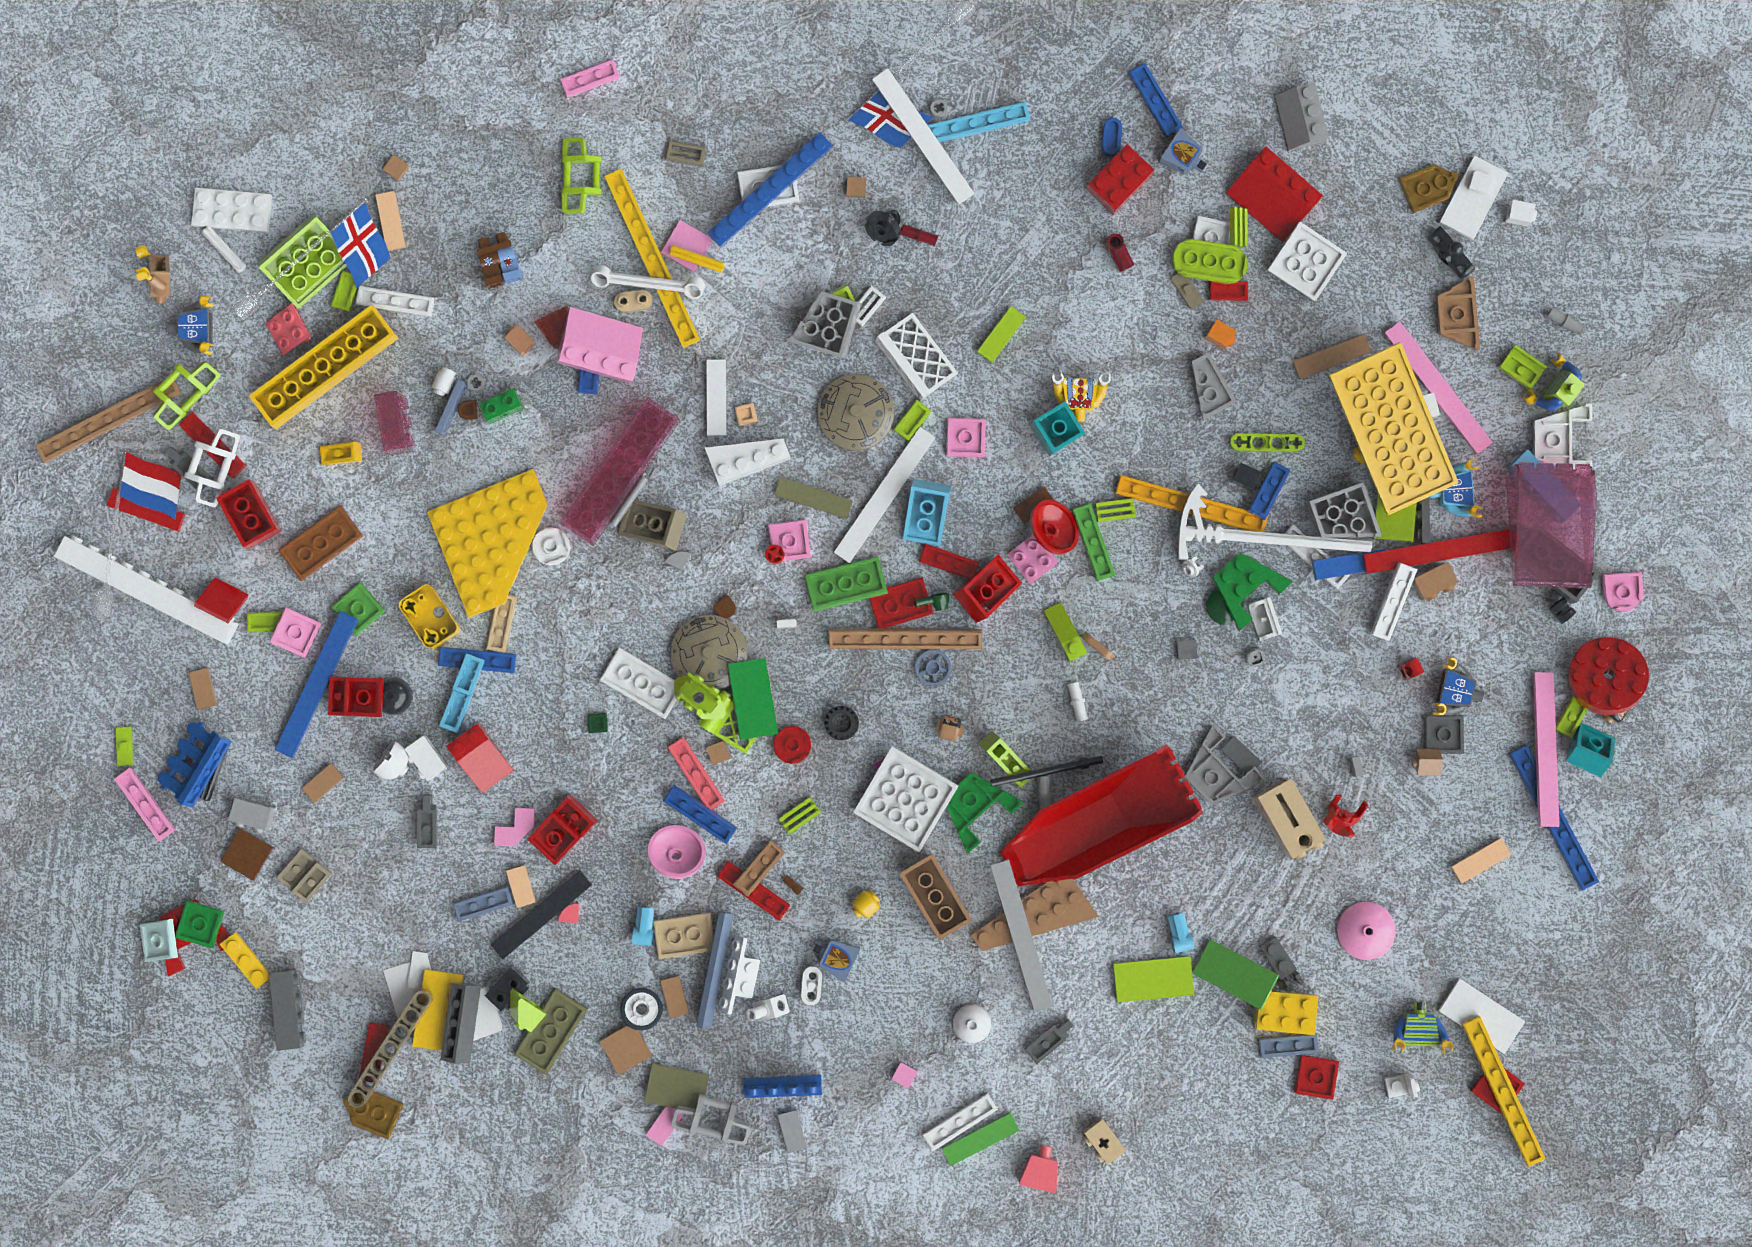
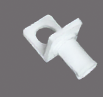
[746,994,789,1021]

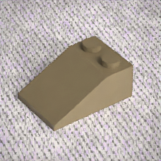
[618,500,687,551]

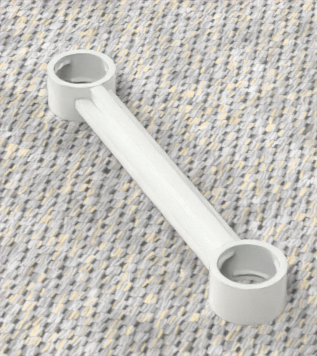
[591,265,705,299]

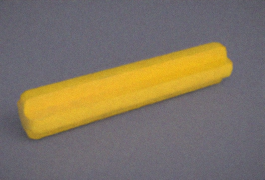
[670,245,725,273]

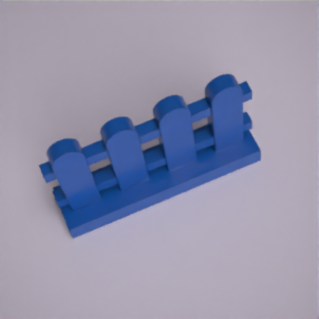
[158,721,232,807]
[742,1075,822,1098]

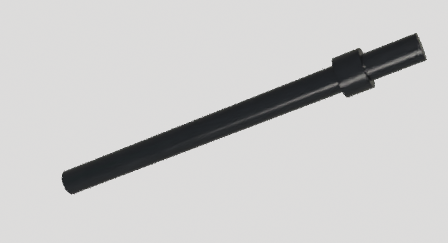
[990,756,1103,787]

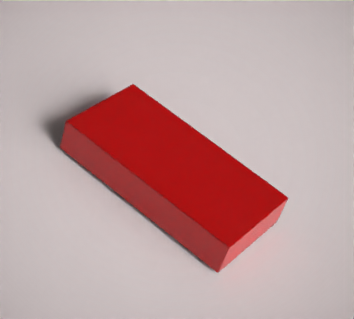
[1209,281,1248,301]

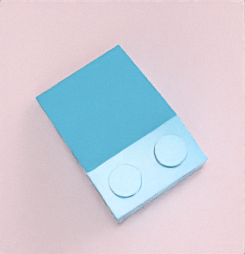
[903,479,952,546]

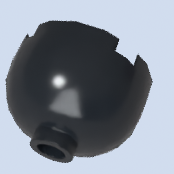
[382,677,413,715]

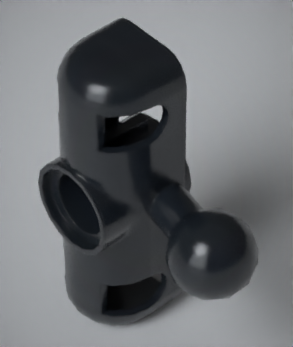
[1428,226,1475,279]

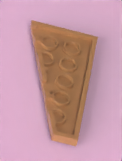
[971,879,1099,951]

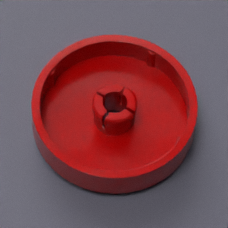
[1568,637,1649,715]

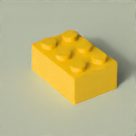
[1253,990,1318,1035]

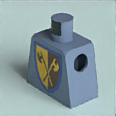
[1159,128,1208,175]
[812,939,861,983]

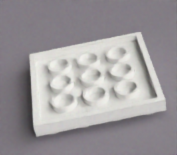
[853,746,959,852]

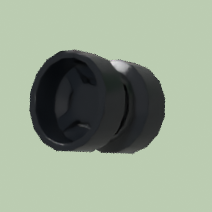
[1549,597,1577,624]

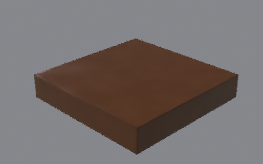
[220,828,274,881]

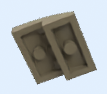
[276,847,332,903]

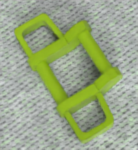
[561,137,602,215]
[152,361,220,430]

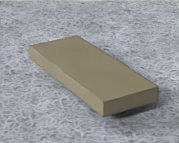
[1170,273,1204,310]

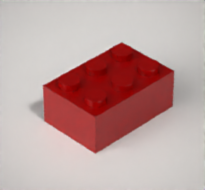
[1086,144,1155,215]
[216,479,282,550]

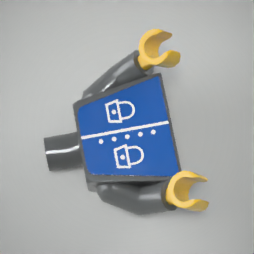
[167,295,213,355]
[1433,656,1484,716]

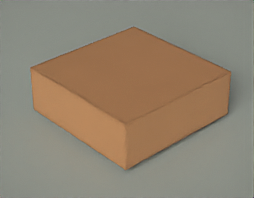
[382,154,410,181]
[846,177,867,198]
[706,741,731,765]

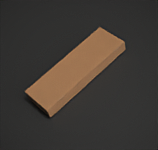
[733,840,785,897]

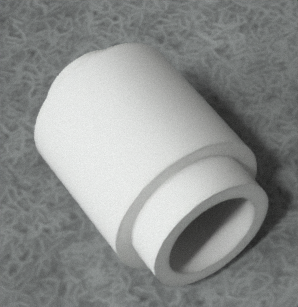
[431,367,456,397]

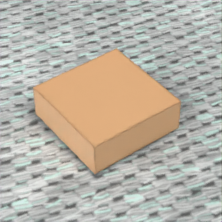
[735,403,758,427]

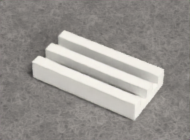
[856,285,886,327]

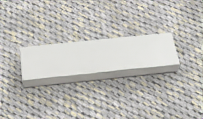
[356,286,435,317]
[707,360,726,436]
[1284,524,1350,590]
[1370,562,1417,641]
[922,1092,998,1151]

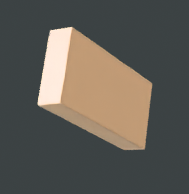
[506,865,536,908]

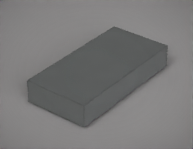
[1221,736,1262,774]

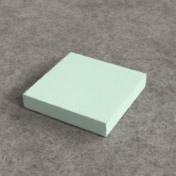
[140,919,178,962]

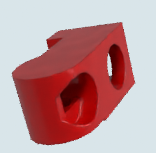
[1397,657,1425,681]

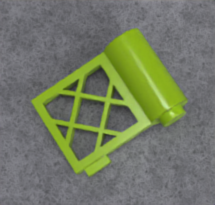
[697,690,756,754]

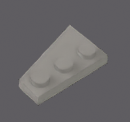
[1191,352,1237,421]

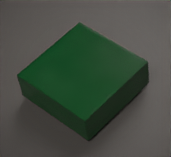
[587,713,608,734]

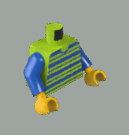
[1523,352,1584,411]
[1392,1001,1453,1054]

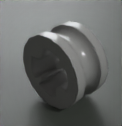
[930,99,947,118]
[467,374,486,393]

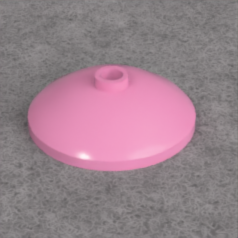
[647,825,706,879]
[1337,902,1395,960]

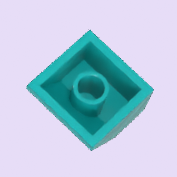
[1029,401,1085,457]
[1566,722,1616,777]

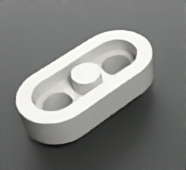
[801,966,822,1005]

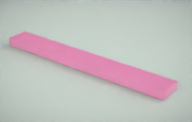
[1384,322,1493,455]
[1533,672,1559,827]

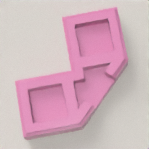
[494,808,535,846]

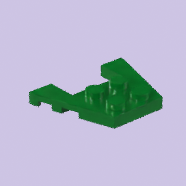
[1212,553,1292,632]
[947,772,1024,854]

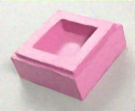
[891,1062,918,1089]

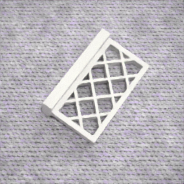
[875,313,958,402]

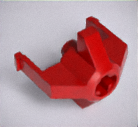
[1323,794,1369,837]

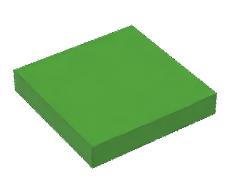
[331,582,386,636]

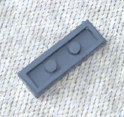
[435,379,468,436]
[453,886,514,922]
[1258,1033,1319,1058]

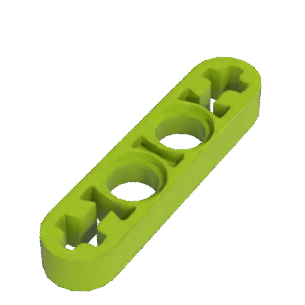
[1229,433,1305,453]

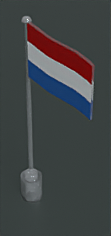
[91,448,182,619]

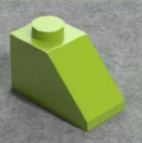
[510,989,546,1032]

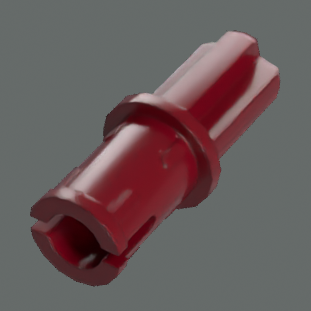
[900,224,938,247]

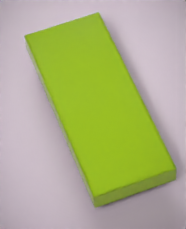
[116,727,134,766]

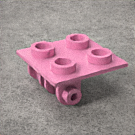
[1007,534,1059,585]

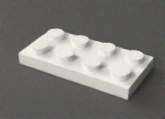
[191,188,272,233]

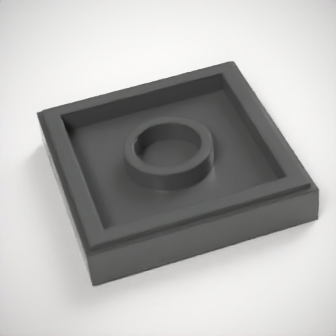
[1424,715,1464,754]

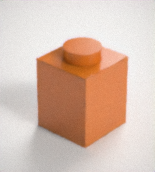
[1205,319,1237,350]

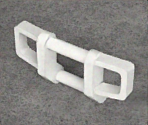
[184,429,240,507]

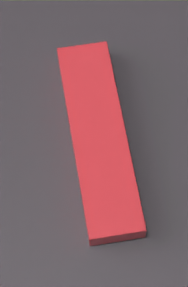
[667,737,725,810]

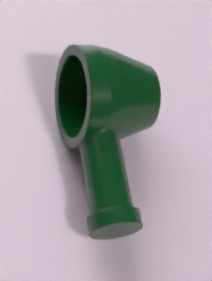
[914,593,949,611]

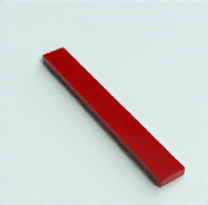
[1362,529,1516,574]

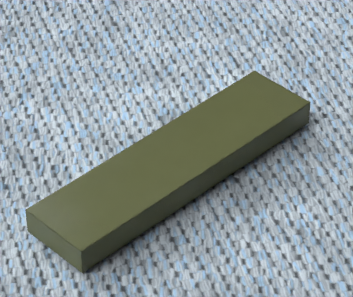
[775,477,853,519]

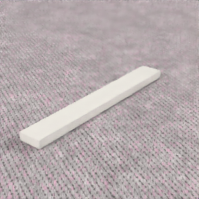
[872,69,974,205]
[834,427,936,563]

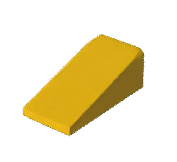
[320,441,362,465]

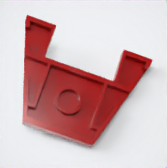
[160,899,231,977]

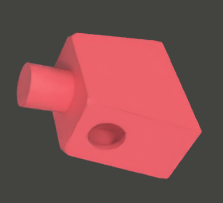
[1019,1144,1058,1193]

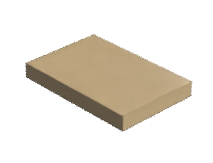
[653,912,714,959]

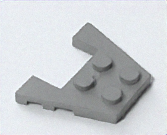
[1185,724,1266,805]

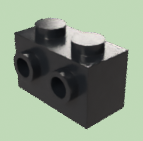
[484,966,530,1011]

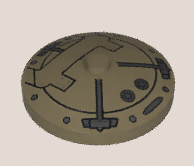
[818,374,894,451]
[671,615,748,690]

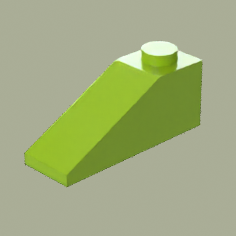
[1044,603,1087,662]
[978,730,1031,788]

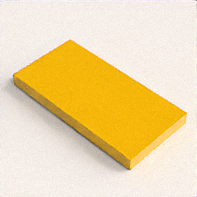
[412,969,464,1051]

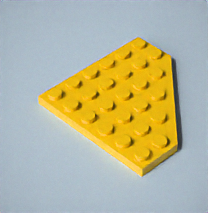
[427,469,548,618]

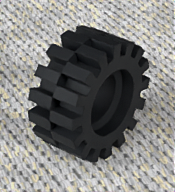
[824,706,859,740]

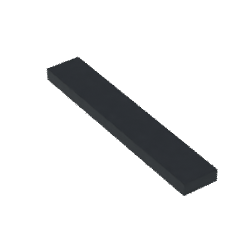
[491,870,593,959]

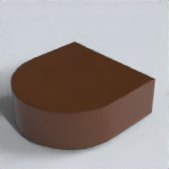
[458,400,478,420]
[713,595,736,618]

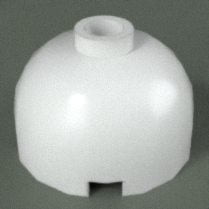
[372,741,409,780]
[953,1004,991,1043]

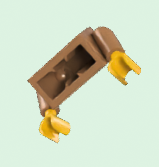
[135,245,170,303]

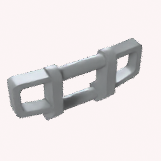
[671,1094,751,1145]

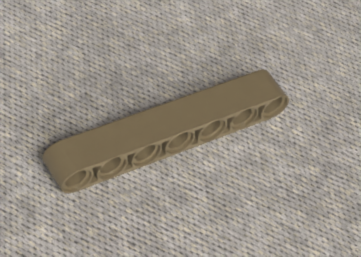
[348,989,433,1107]

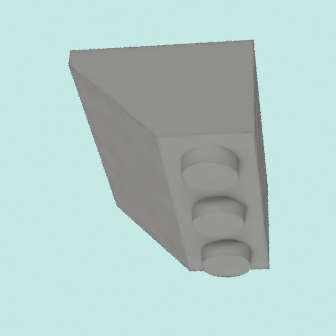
[1275,82,1329,151]

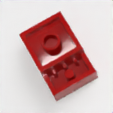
[328,677,384,717]
[527,795,598,865]

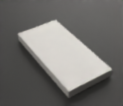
[1439,156,1508,241]
[600,648,677,719]
[1438,978,1525,1054]

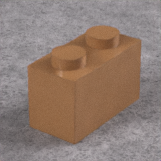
[1412,562,1458,602]

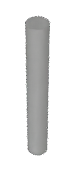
[610,476,648,527]

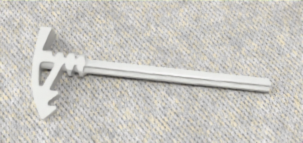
[1177,484,1372,560]

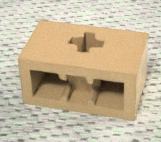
[1083,1117,1126,1165]

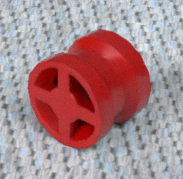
[765,544,785,565]

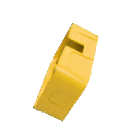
[399,584,460,649]

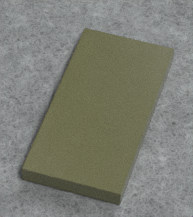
[514,988,588,1075]

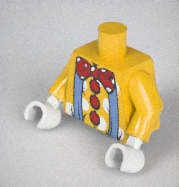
[1051,370,1111,422]

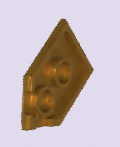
[1399,164,1459,214]
[343,1091,404,1140]

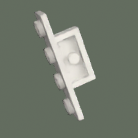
[719,935,760,1014]

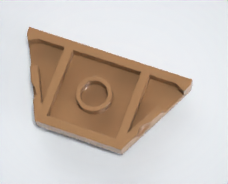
[1436,276,1480,350]

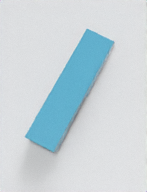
[439,654,485,735]

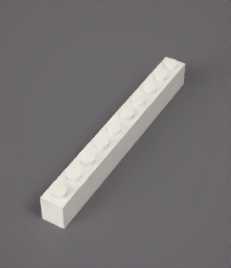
[54,535,239,644]

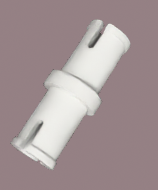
[1067,682,1088,722]

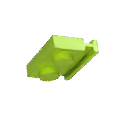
[1499,345,1547,390]

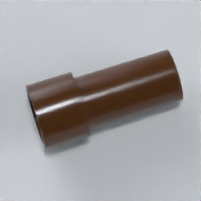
[783,875,804,896]

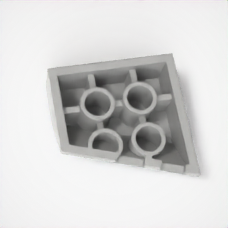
[788,291,862,358]
[1305,482,1382,538]

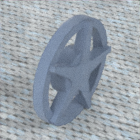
[915,650,951,686]

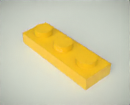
[220,932,270,989]

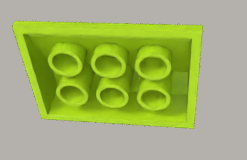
[257,213,347,309]

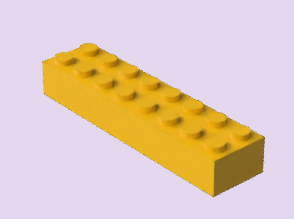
[249,305,399,429]

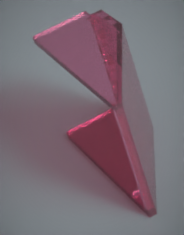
[1506,462,1597,588]

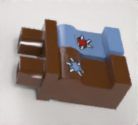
[477,232,524,289]

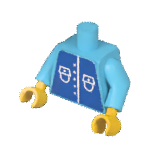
[1429,459,1483,518]

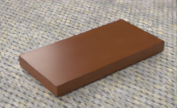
[278,505,364,581]

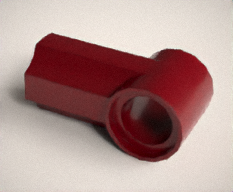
[1105,233,1134,273]

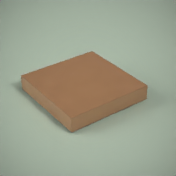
[599,1026,653,1075]

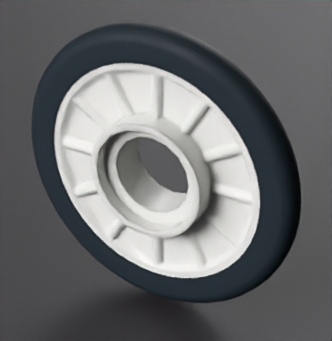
[620,988,663,1031]

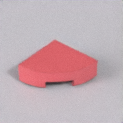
[558,903,579,923]

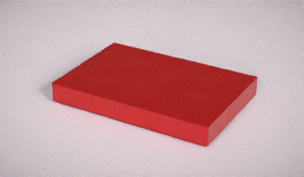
[869,577,934,629]

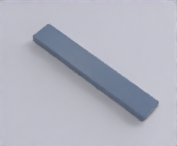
[696,912,734,1028]

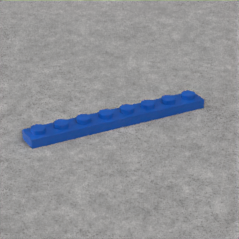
[707,132,833,248]

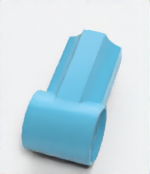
[632,907,654,946]
[1167,913,1194,954]

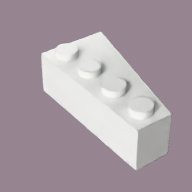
[705,439,791,486]

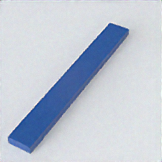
[275,611,359,758]
[1508,745,1599,891]

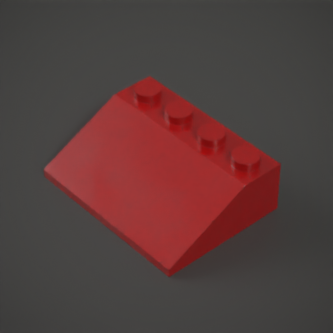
[1226,146,1323,243]

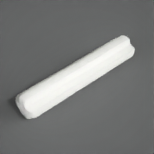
[202,226,246,273]

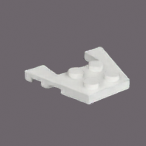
[1533,404,1592,479]

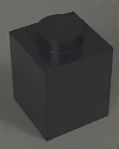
[1231,463,1263,492]

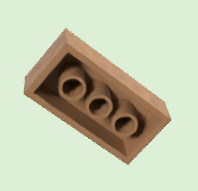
[899,853,972,940]

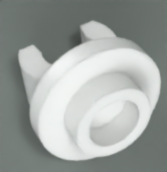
[1182,556,1204,577]

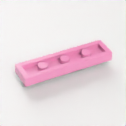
[114,768,176,841]

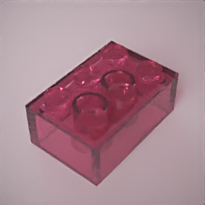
[374,390,415,456]

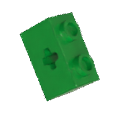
[479,388,524,424]

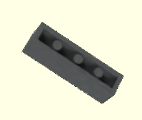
[269,969,306,1051]
[440,983,481,1064]

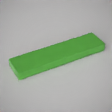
[1072,503,1115,581]
[942,1112,1019,1166]

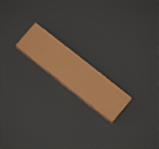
[1292,335,1371,380]

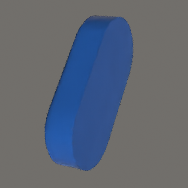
[1101,118,1122,157]

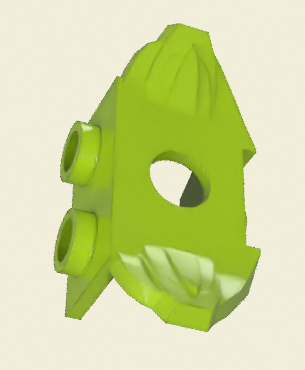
[674,672,726,720]

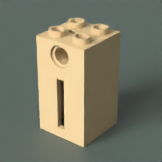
[1253,778,1326,860]

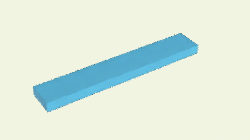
[927,101,1030,143]

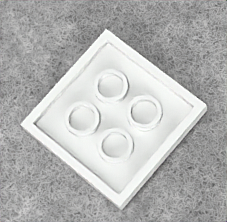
[1267,222,1347,302]

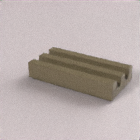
[666,141,707,167]

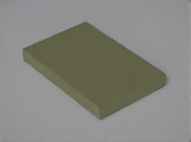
[644,1064,709,1114]

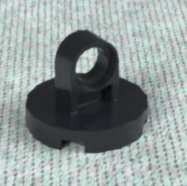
[865,210,901,246]

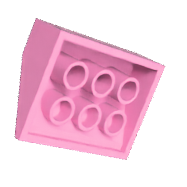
[555,307,643,383]

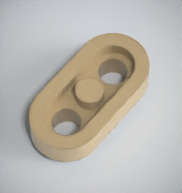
[614,290,653,313]

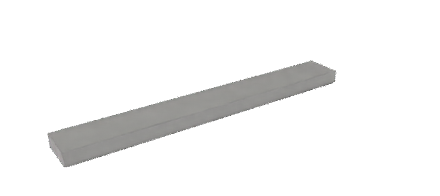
[990,859,1053,1012]

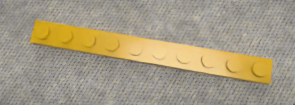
[604,168,701,348]

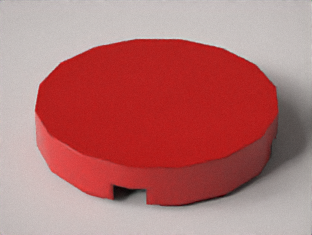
[773,726,812,764]

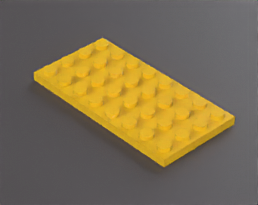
[1328,342,1459,515]

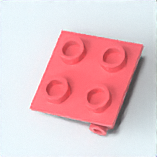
[265,303,312,356]

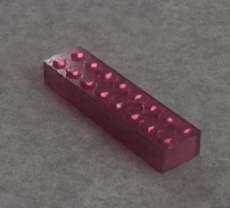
[560,397,681,547]

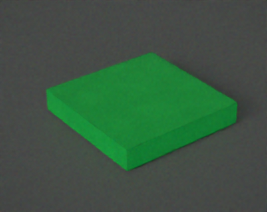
[175,900,225,948]

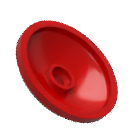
[1030,500,1079,555]

